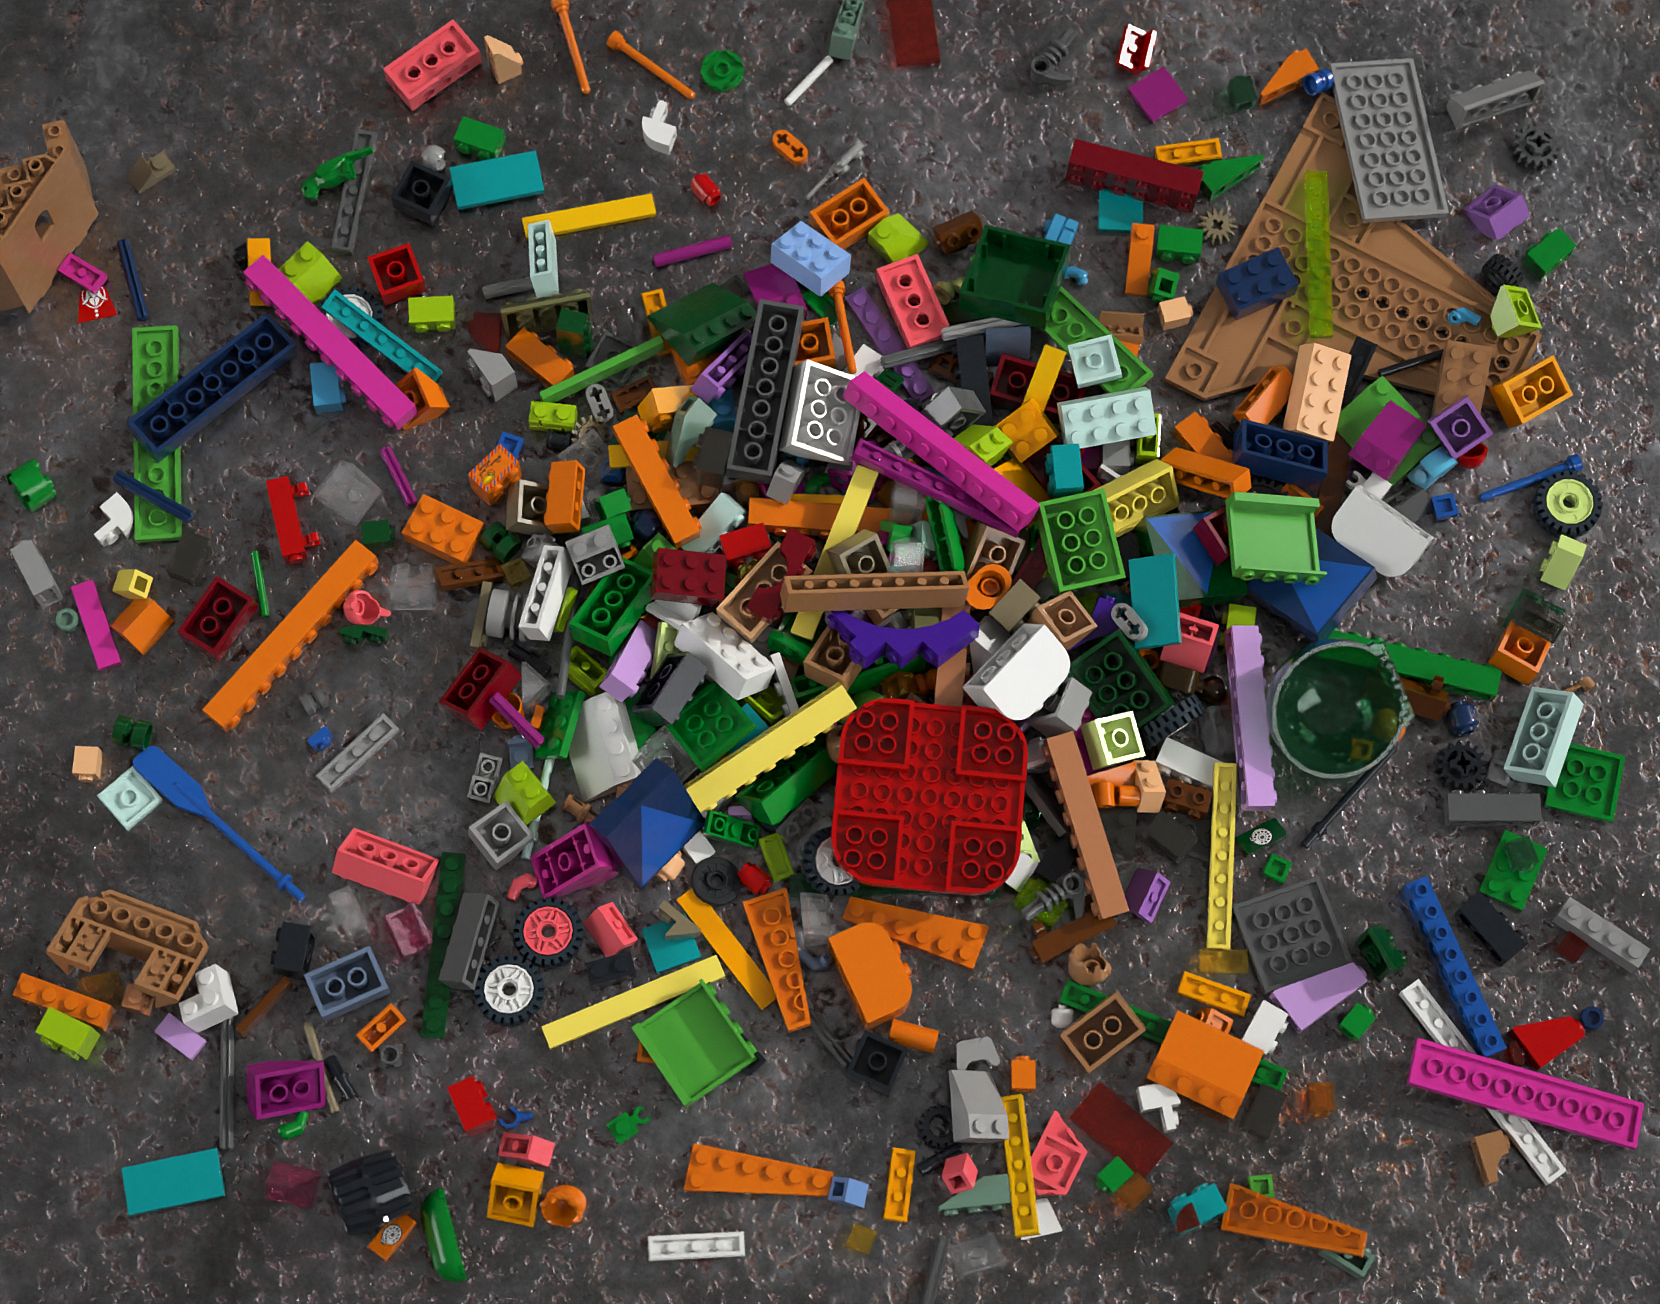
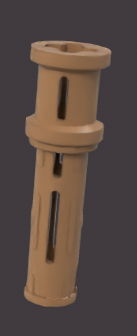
[560,792,598,823]

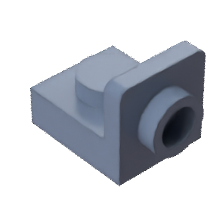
[508,735,534,770]

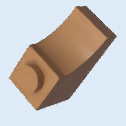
[1470,1130,1510,1186]

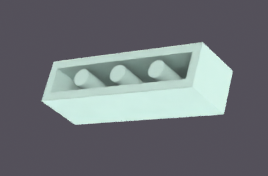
[528,220,559,298]

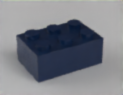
[1216,247,1299,321]

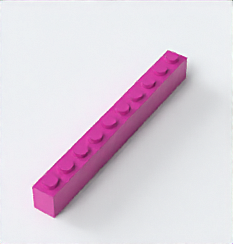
[243,255,417,431]
[842,371,1040,532]

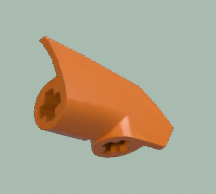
[1087,762,1141,808]

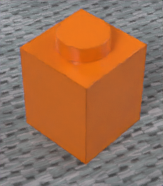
[1010,1056,1036,1092]

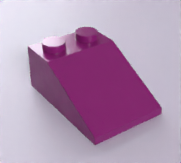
[743,264,807,320]
[1348,400,1428,481]
[246,1061,326,1120]

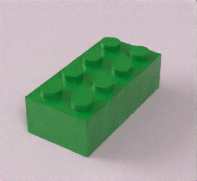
[569,557,652,657]

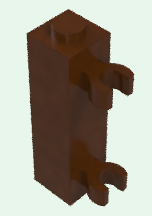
[1360,658,1450,721]
[1029,895,1117,967]

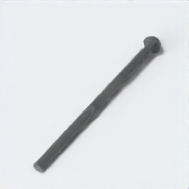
[556,565,581,699]

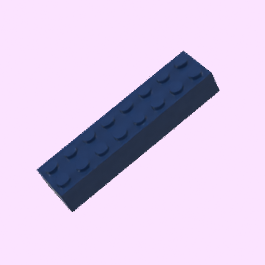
[127,312,297,463]

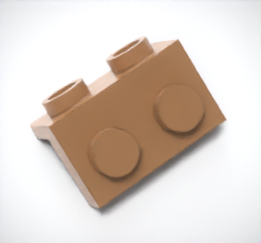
[1099,311,1144,345]

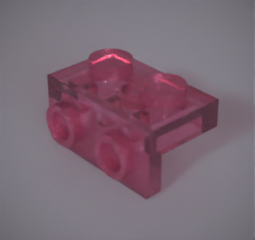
[382,902,432,959]
[265,1161,321,1208]

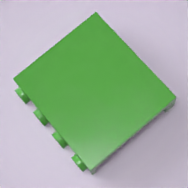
[1225,492,1327,585]
[631,979,757,1108]

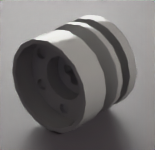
[486,589,528,642]

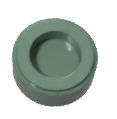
[55,608,80,632]

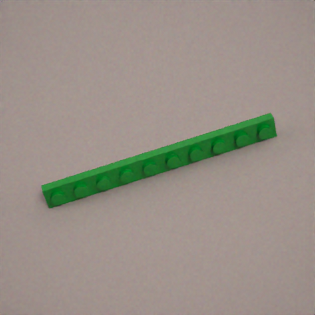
[1059,979,1288,1092]

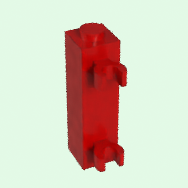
[266,476,321,564]

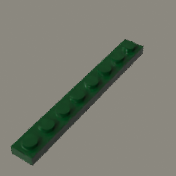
[421,852,466,1040]

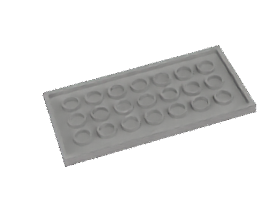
[1328,58,1449,223]

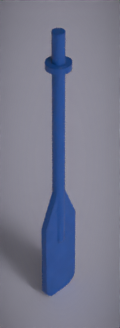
[133,746,306,903]

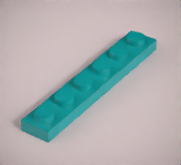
[321,289,443,382]

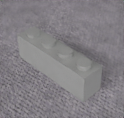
[1552,897,1650,973]

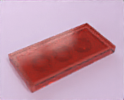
[887,0,940,67]
[1069,1082,1173,1180]

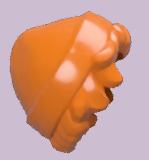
[540,1185,586,1228]

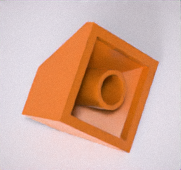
[395,368,450,430]

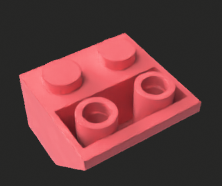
[1159,612,1219,674]

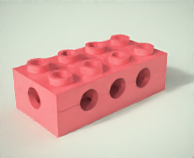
[383,19,482,111]
[876,254,950,349]

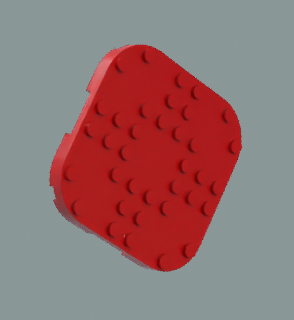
[831,698,1028,896]

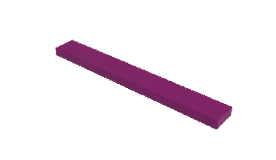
[851,438,1020,538]

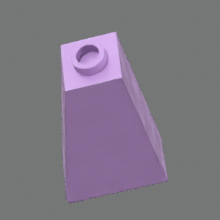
[1269,962,1368,1034]

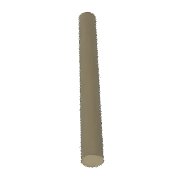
[302,1022,340,1114]

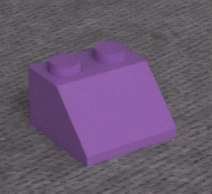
[1462,184,1530,240]

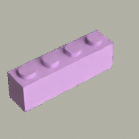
[599,619,657,703]

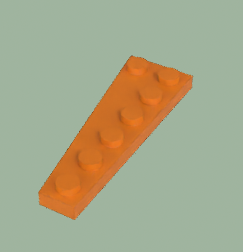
[742,887,811,1033]
[842,897,989,971]
[684,1143,834,1197]
[1221,1183,1368,1257]

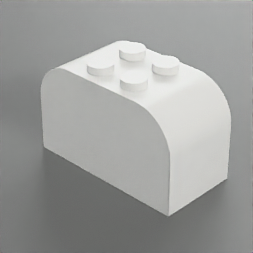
[1332,485,1434,577]
[962,624,1070,720]

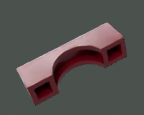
[746,528,817,625]

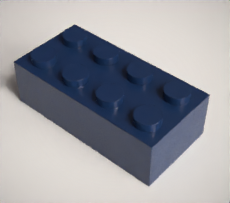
[1232,419,1328,491]

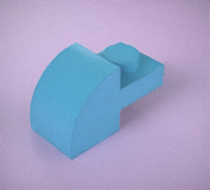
[1406,445,1459,490]

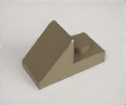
[127,151,177,194]
[658,900,701,941]

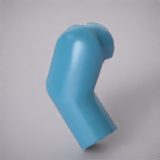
[1064,266,1088,285]
[1448,307,1482,326]

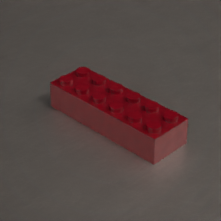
[1065,139,1204,213]

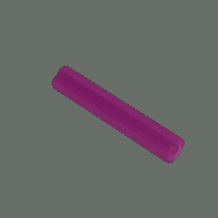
[380,446,417,507]
[489,692,545,748]

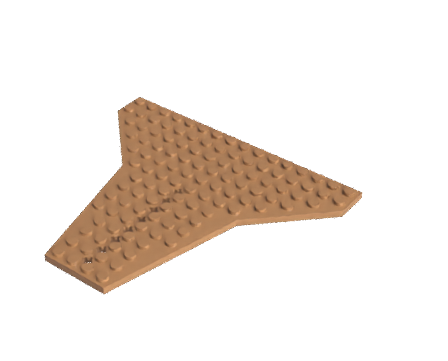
[1164,92,1542,411]

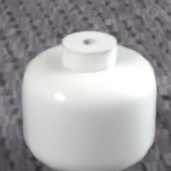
[1051,1004,1075,1028]

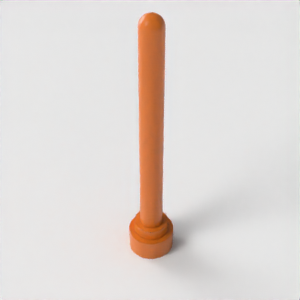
[551,0,590,94]
[606,30,695,99]
[828,280,857,374]

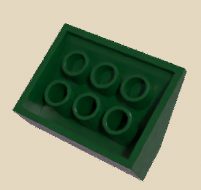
[647,282,757,367]
[1067,629,1176,730]

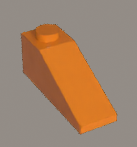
[1258,48,1319,106]
[1125,223,1155,297]

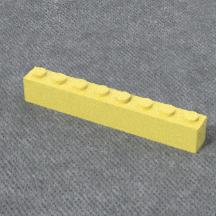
[683,682,857,812]

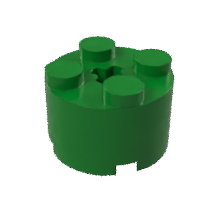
[5,458,57,513]

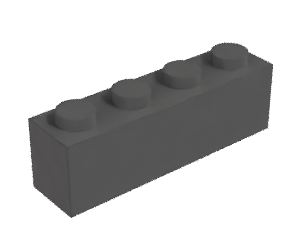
[1443,790,1542,826]
[439,892,500,990]

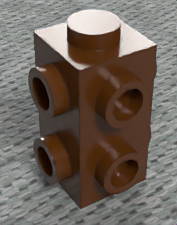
[932,210,983,254]
[1161,778,1213,821]

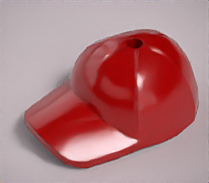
[1440,443,1488,470]

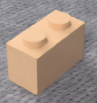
[1133,760,1166,813]

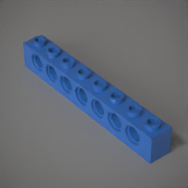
[1401,876,1507,1058]

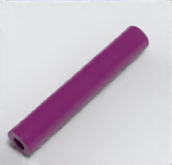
[652,235,733,267]

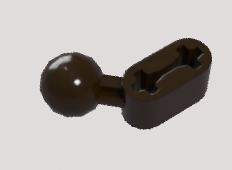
[1155,660,1227,705]

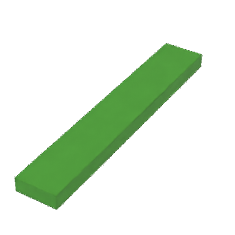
[539,335,665,403]

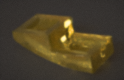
[1200,948,1249,974]

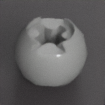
[421,145,446,172]

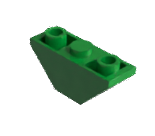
[703,810,761,849]

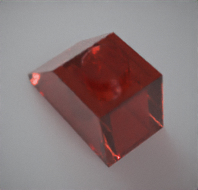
[469,312,502,354]

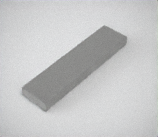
[315,713,400,793]

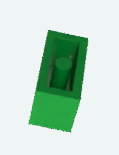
[454,116,506,160]
[1155,225,1203,264]
[1523,227,1577,281]

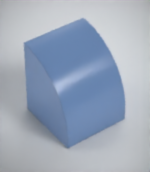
[828,1177,869,1208]

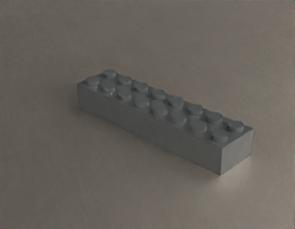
[726,299,804,484]

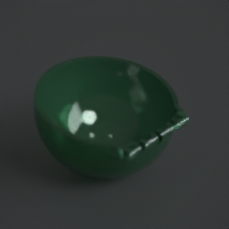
[1266,638,1415,779]

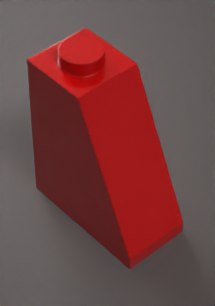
[1508,1016,1585,1071]

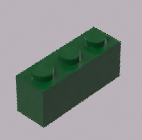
[556,308,594,359]

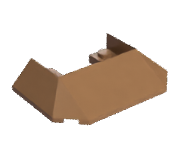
[46,889,208,1008]

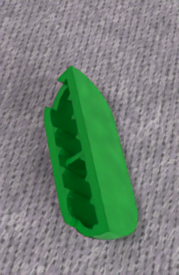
[924,496,965,572]
[420,1187,467,1282]

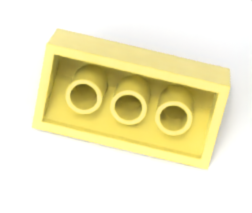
[1093,459,1180,538]

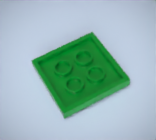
[666,681,757,772]
[1543,743,1625,823]

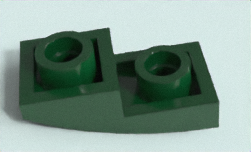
[338,625,390,646]

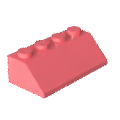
[332,828,440,905]

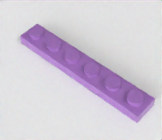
[845,287,935,403]

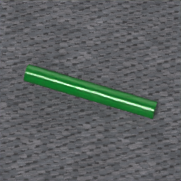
[250,551,269,618]

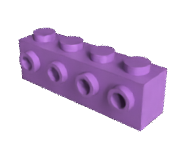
[690,330,752,404]

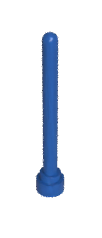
[1479,454,1583,502]

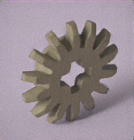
[1197,208,1237,245]
[571,415,610,456]

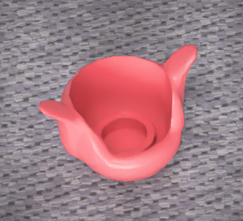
[343,590,391,625]

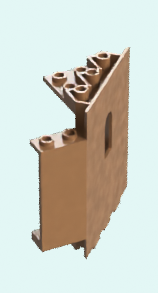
[0,119,99,314]

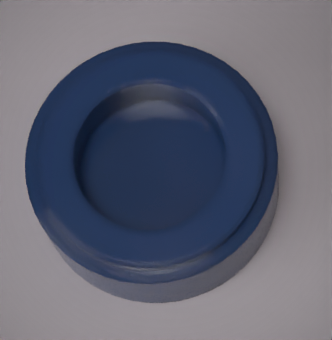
[1579,1006,1604,1031]

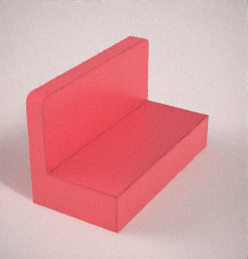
[583,902,639,957]

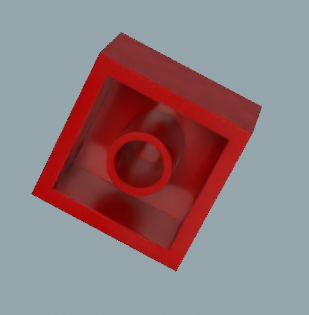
[367,243,427,306]
[719,522,771,575]
[447,1076,497,1138]

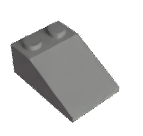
[949,1070,1009,1143]

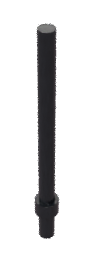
[1301,745,1397,849]

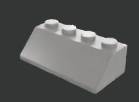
[1446,70,1545,129]

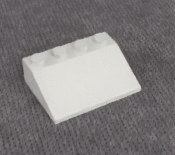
[779,360,860,466]
[569,692,644,803]

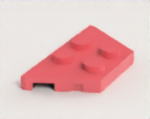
[1031,1110,1087,1196]

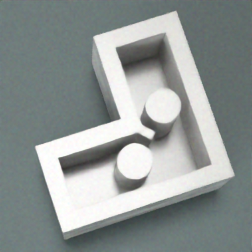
[179,964,239,1033]

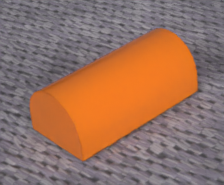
[356,1003,407,1053]
[888,1019,939,1054]

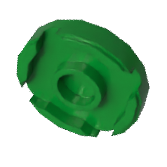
[701,50,744,92]

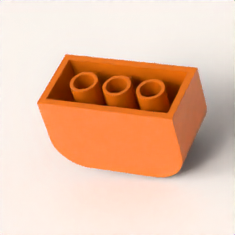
[827,922,912,1031]

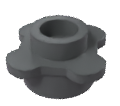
[379,1044,403,1068]

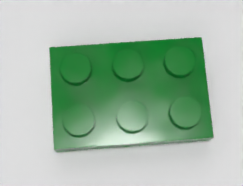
[533,690,586,760]
[1478,830,1548,912]

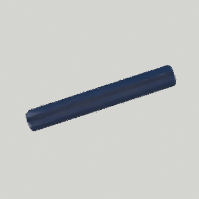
[117,239,149,321]
[113,471,194,523]

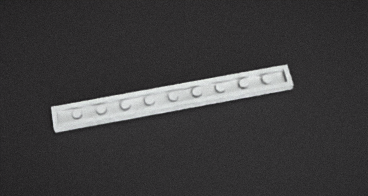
[1399,979,1567,1186]

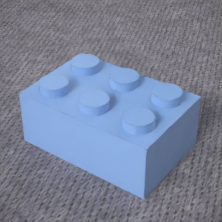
[770,221,851,297]

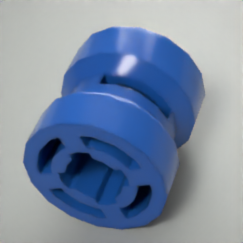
[1303,68,1334,95]

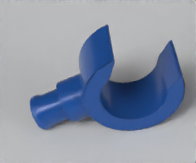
[499,1106,533,1130]

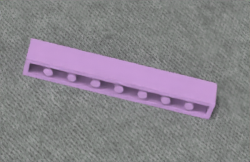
[1224,626,1277,811]

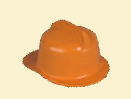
[966,564,1012,610]

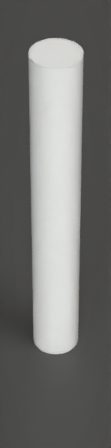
[784,55,833,106]

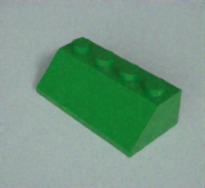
[735,745,837,825]

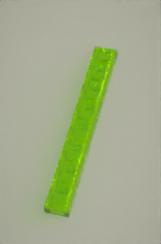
[1304,171,1333,339]

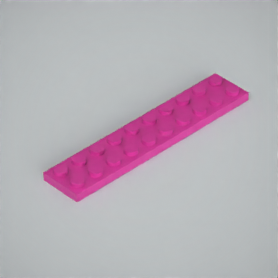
[1406,1038,1644,1150]

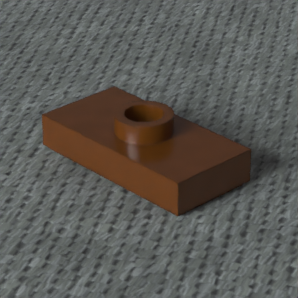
[610,374,657,415]

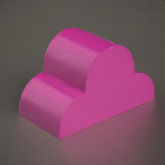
[530,822,618,899]

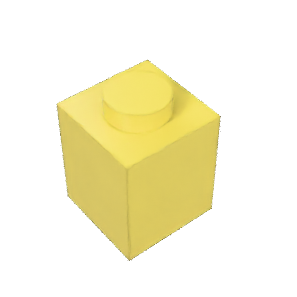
[112,569,153,600]

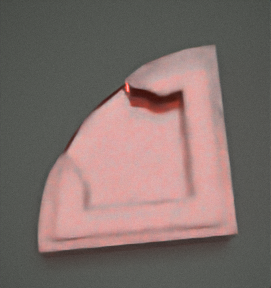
[1175,1202,1200,1234]

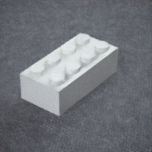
[673,612,776,701]

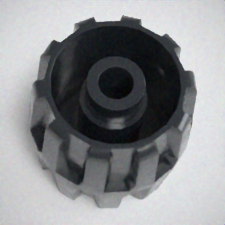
[327,1150,413,1235]

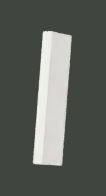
[648,1231,745,1261]

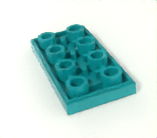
[449,151,545,210]
[1129,553,1182,650]
[121,1148,225,1216]

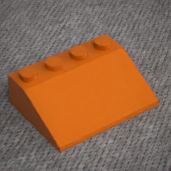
[1147,1010,1264,1119]

